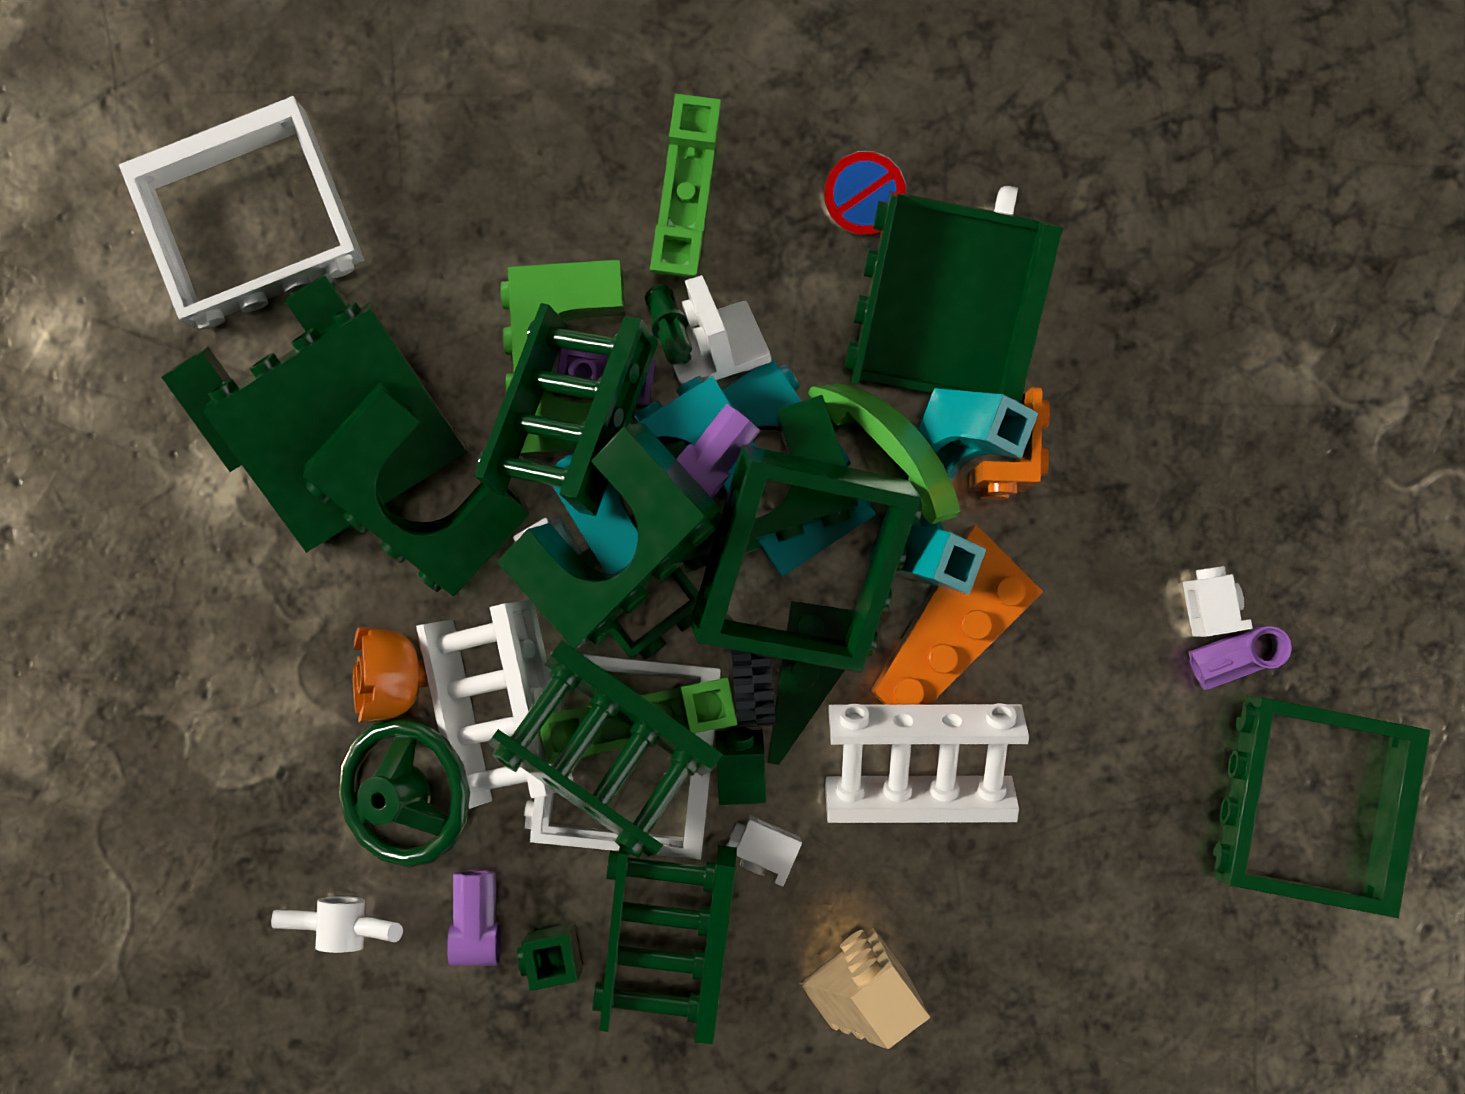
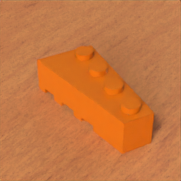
[870,524,1043,705]

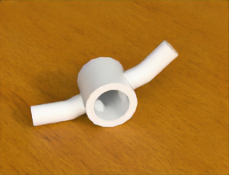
[271,896,403,953]

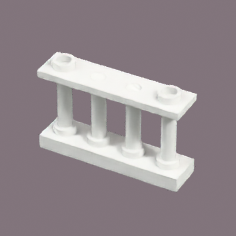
[416,600,574,809]
[825,703,1029,823]

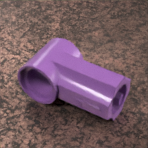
[677,404,760,499]
[1188,624,1292,690]
[447,870,501,966]

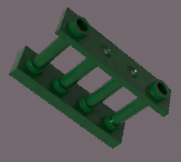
[474,303,659,516]
[488,640,723,858]
[592,845,737,1045]

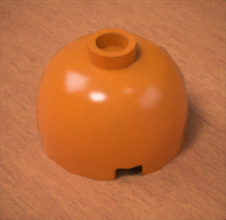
[353,627,428,723]

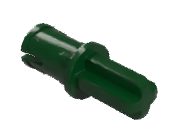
[644,284,693,365]

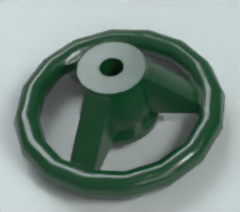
[339,717,470,868]

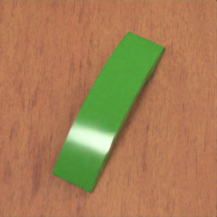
[650,93,721,278]
[807,383,961,525]
[540,677,737,764]

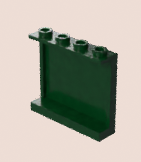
[844,191,1063,403]
[203,302,467,553]

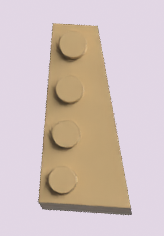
[799,928,930,1049]

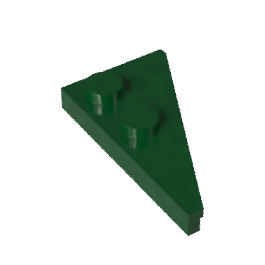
[767,601,855,765]

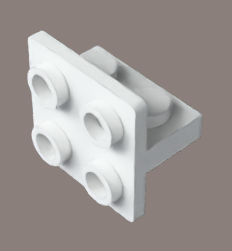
[673,275,772,386]

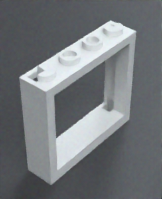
[119,96,365,330]
[524,651,721,860]

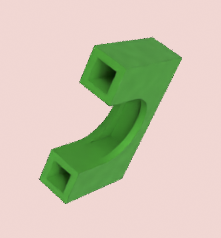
[501,260,632,458]

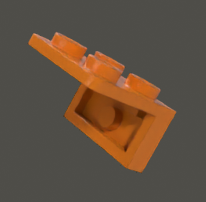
[968,387,1050,500]

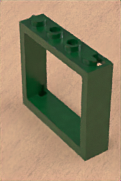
[690,444,922,673]
[1213,695,1431,919]

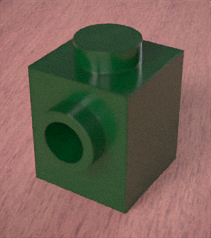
[716,727,766,805]
[517,923,583,991]

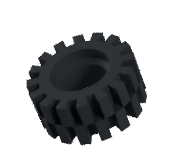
[731,649,776,728]

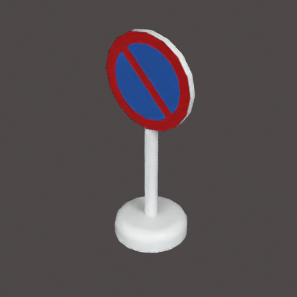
[825,151,1018,235]

